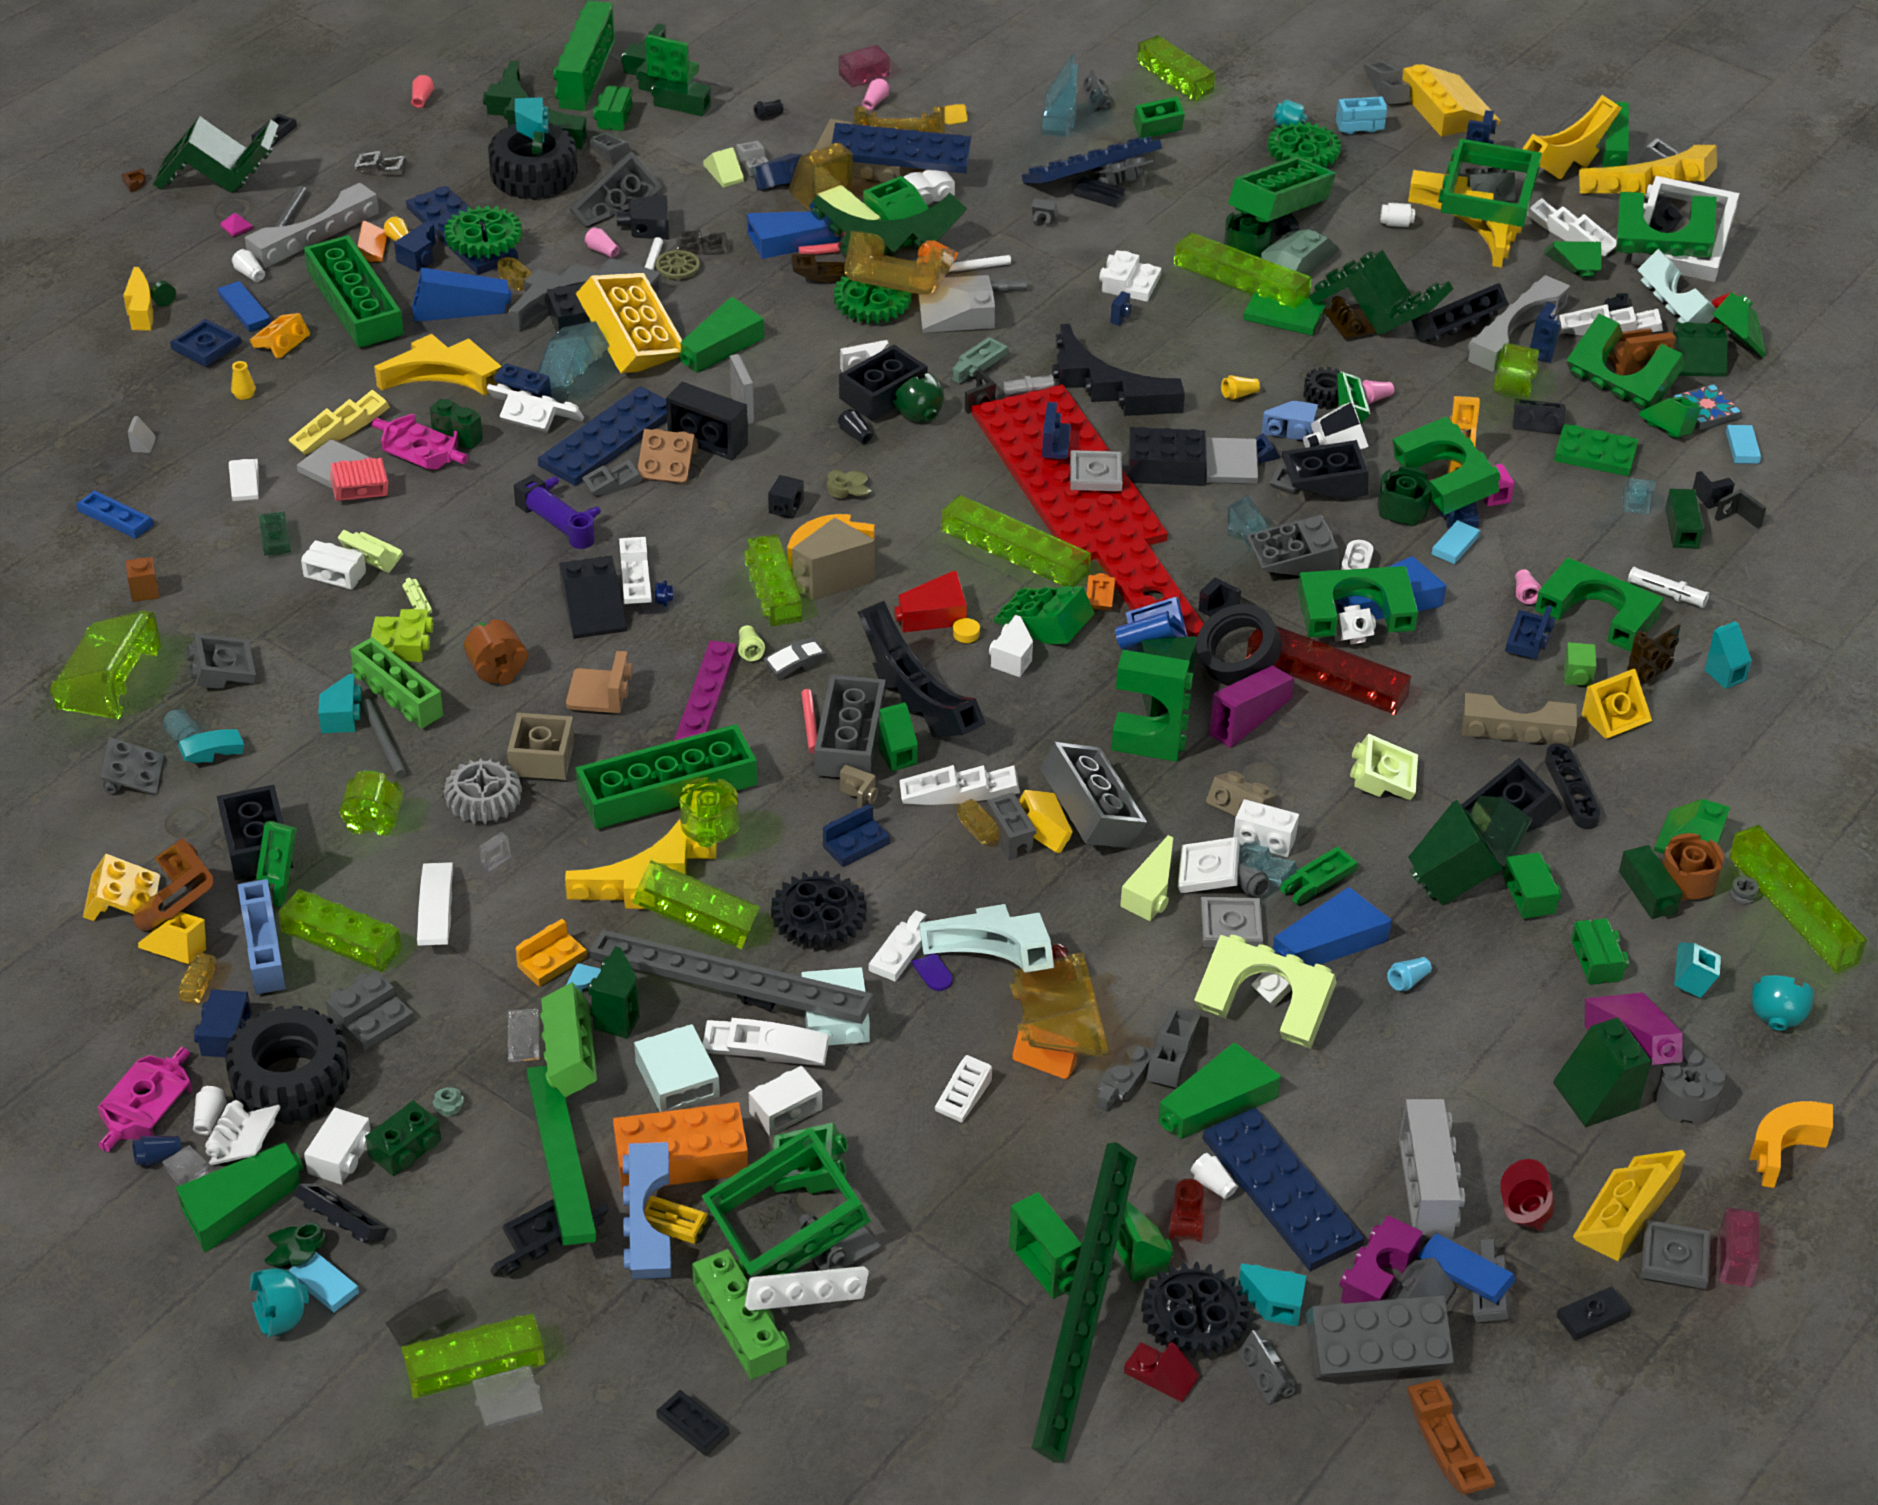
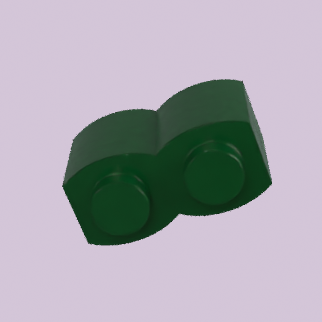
[429,399,483,449]

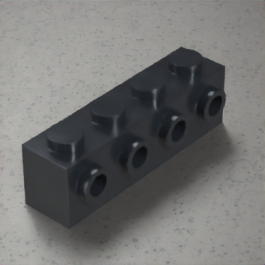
[1411,282,1509,343]

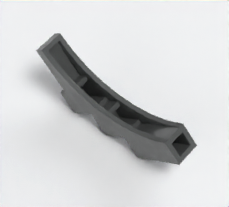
[508,258,662,332]

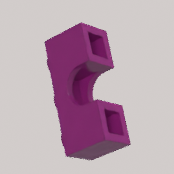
[1339,1215,1423,1304]

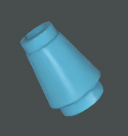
[1387,957,1432,991]

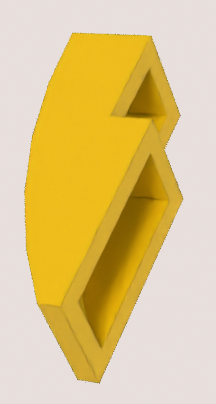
[123,267,153,331]

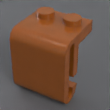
[1607,328,1676,375]
[133,838,213,932]

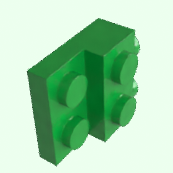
[771,1122,848,1194]

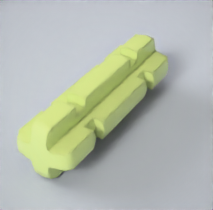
[402,578,432,614]

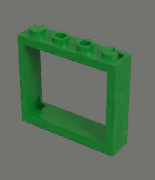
[1438,139,1542,227]
[702,1127,871,1278]

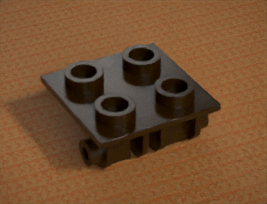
[1324,296,1377,339]
[1627,624,1681,685]

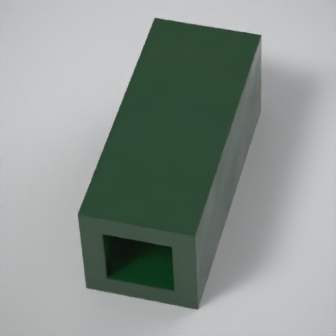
[1665,488,1704,549]
[1619,845,1683,919]

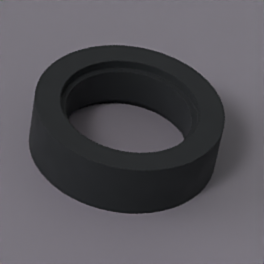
[1196,604,1282,685]

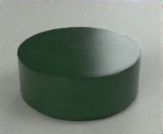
[532,131,543,155]
[150,281,176,306]

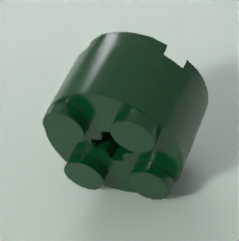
[1224,212,1273,262]
[1377,466,1431,526]

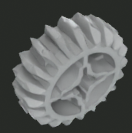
[444,757,522,825]

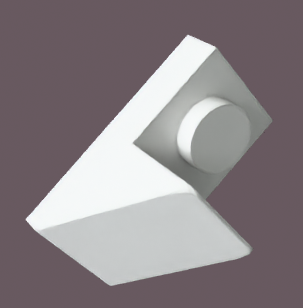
[840,340,889,372]
[229,459,259,501]

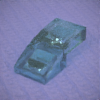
[1239,843,1298,887]

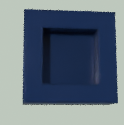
[1110,291,1132,326]

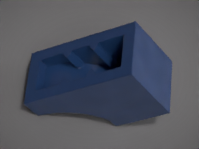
[751,154,809,190]
[394,221,436,272]

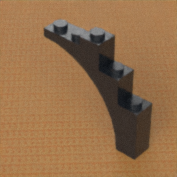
[1052,324,1185,416]
[857,601,986,737]

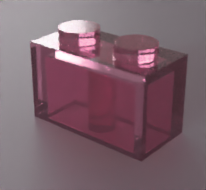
[839,45,890,87]
[1719,1207,1759,1287]

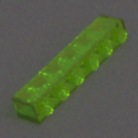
[1174,232,1311,308]
[941,495,1091,587]
[1729,824,1867,973]

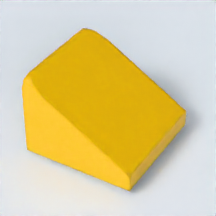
[938,104,967,125]

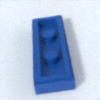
[217,281,271,332]
[76,490,154,539]
[1416,1233,1516,1304]

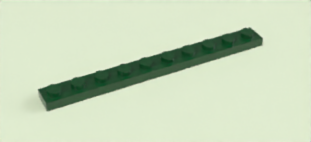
[1031,1142,1137,1463]

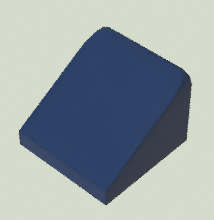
[1255,433,1280,464]

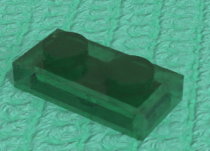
[259,511,291,556]

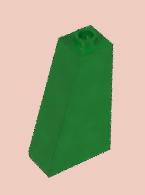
[680,297,764,373]
[1158,1042,1281,1139]
[176,1143,303,1252]

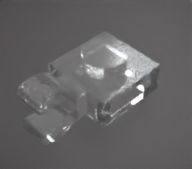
[162,1145,209,1185]

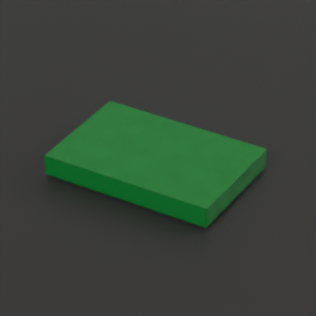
[1243,287,1326,336]

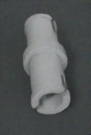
[1003,374,1054,397]

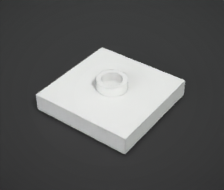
[1178,837,1240,893]

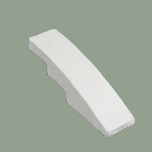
[1527,198,1616,256]
[1559,305,1663,336]
[900,765,1020,805]
[417,862,453,946]

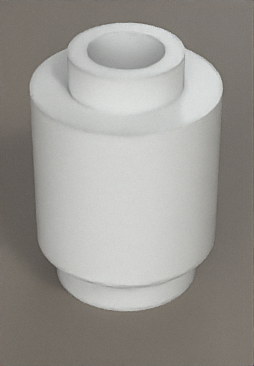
[1381,203,1415,227]

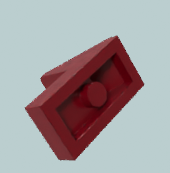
[1124,1342,1199,1403]

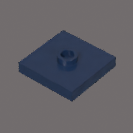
[170,319,241,367]

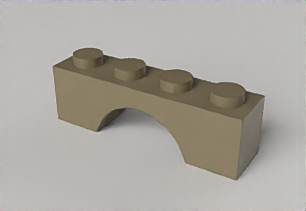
[1461,693,1577,747]

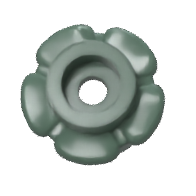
[433,1087,464,1116]

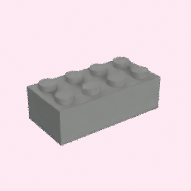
[1399,1099,1465,1240]

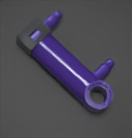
[513,474,601,549]

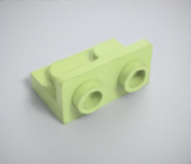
[338,530,403,573]

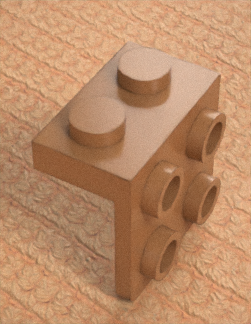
[637,429,698,484]
[566,651,633,713]

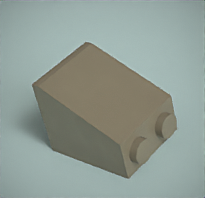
[792,517,875,600]

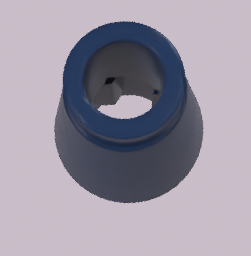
[132,1136,182,1167]

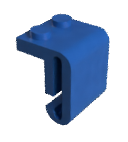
[1115,597,1187,652]

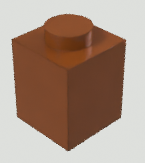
[126,557,159,602]

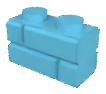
[1336,97,1387,134]

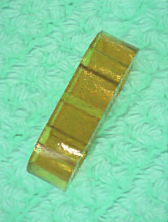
[497,257,532,291]
[956,799,999,845]
[179,953,216,1004]

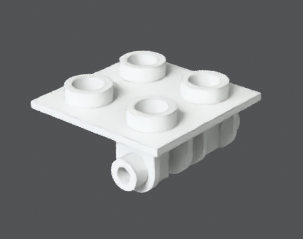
[205,1100,281,1166]

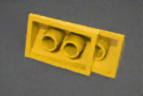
[1573,1150,1686,1261]

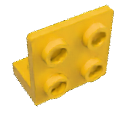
[83,853,160,921]

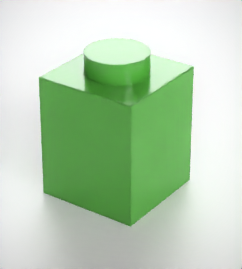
[1564,642,1596,686]

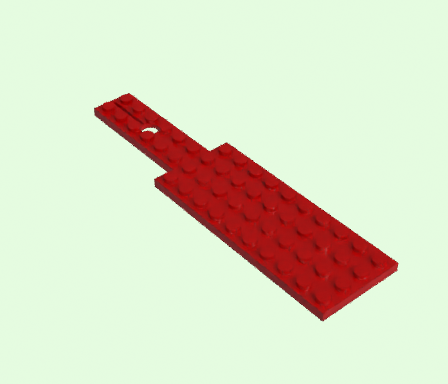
[971,384,1204,638]

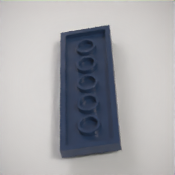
[830,123,971,174]
[1021,136,1162,183]
[406,186,518,275]
[538,386,667,486]
[1202,1107,1364,1271]

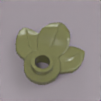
[826,470,872,498]

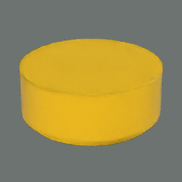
[953,618,980,643]

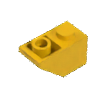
[1019,790,1072,853]
[138,912,206,964]

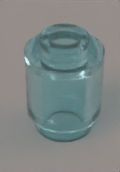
[162,709,201,745]

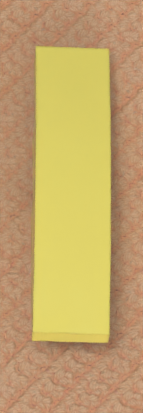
[289,390,390,455]

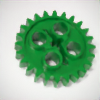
[1267,121,1341,168]
[445,205,522,259]
[834,267,911,324]

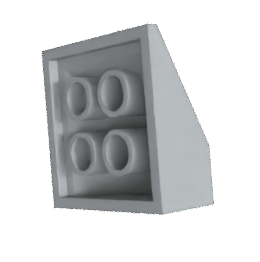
[917,275,995,333]

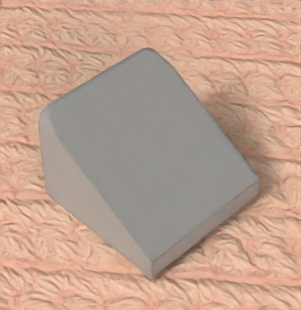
[128,416,156,453]

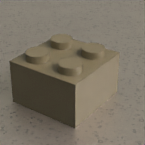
[507,713,575,780]

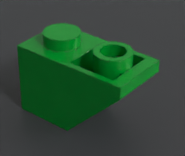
[1639,396,1702,438]
[879,702,918,772]

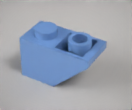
[1261,400,1318,441]

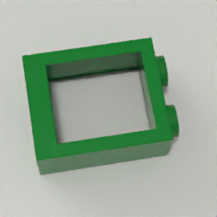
[1009,1192,1082,1299]

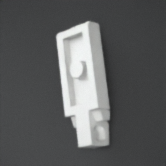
[869,911,926,982]

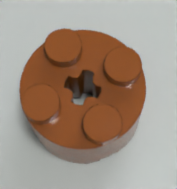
[464,619,529,685]
[1662,833,1724,901]

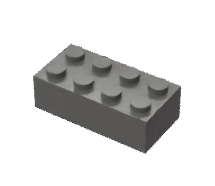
[814,674,885,777]
[1040,742,1147,848]
[1306,1295,1454,1379]

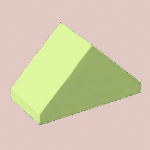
[703,147,744,188]

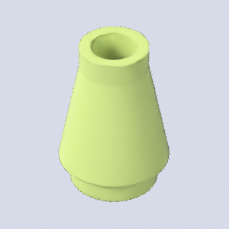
[738,625,765,661]

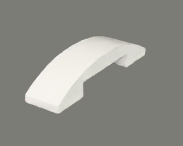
[619,537,651,604]

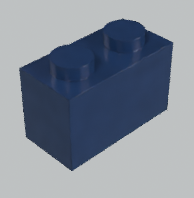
[194,989,252,1057]

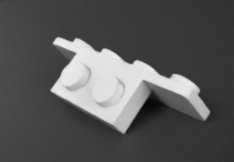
[487,384,584,433]
[745,1266,869,1310]

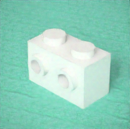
[1233,799,1299,857]

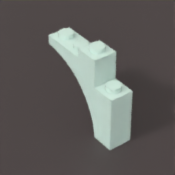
[919,904,1054,973]

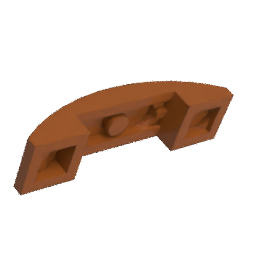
[1407,1379,1495,1495]

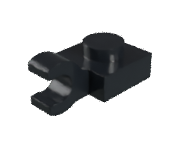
[1272,213,1300,235]

